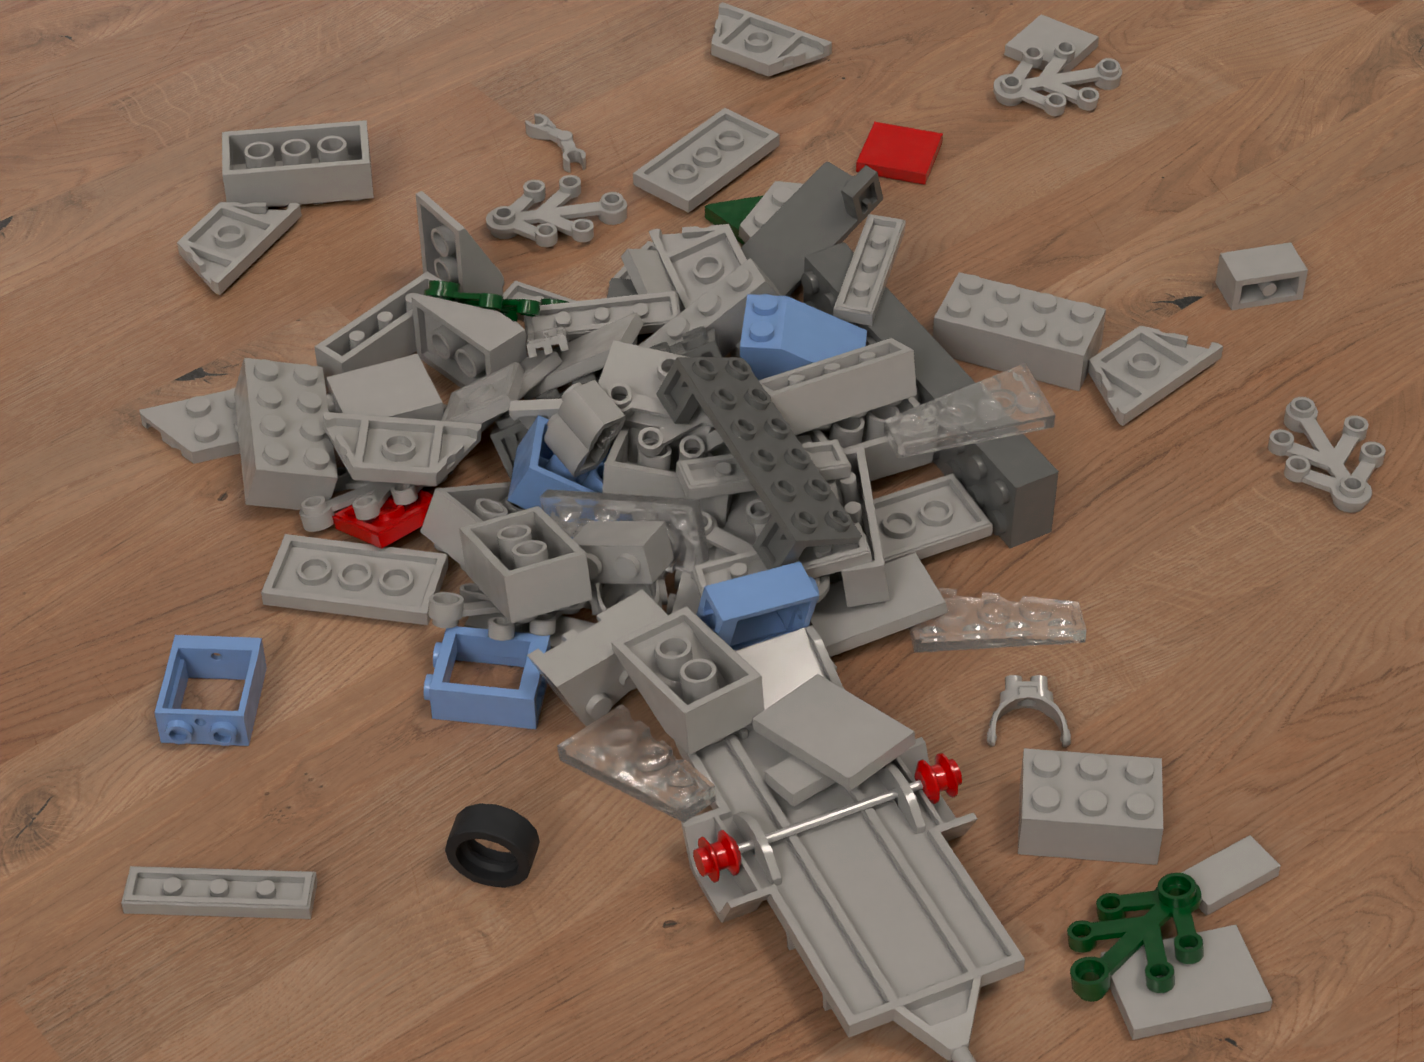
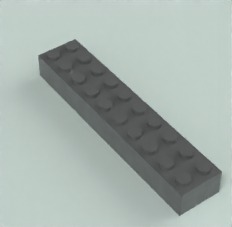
[801,242,1059,548]

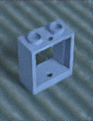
[696,561,819,651]
[424,626,551,729]
[155,635,267,746]

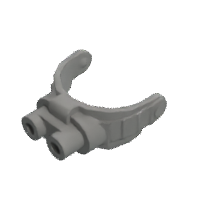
[987,675,1071,748]

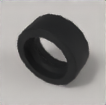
[445,803,540,888]

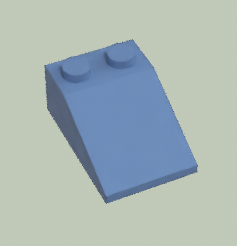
[740,294,867,380]
[507,415,642,521]

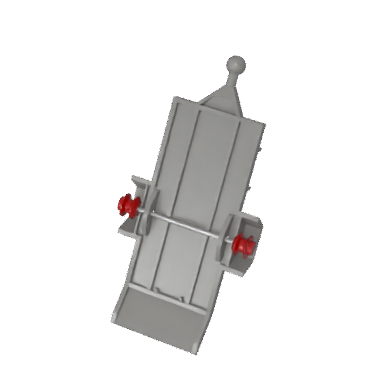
[674,625,1025,1062]

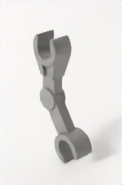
[525,113,586,173]

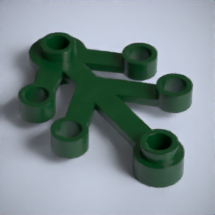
[424,280,568,322]
[1067,873,1204,1002]

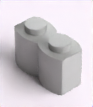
[544,380,626,478]

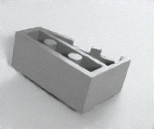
[527,589,668,728]

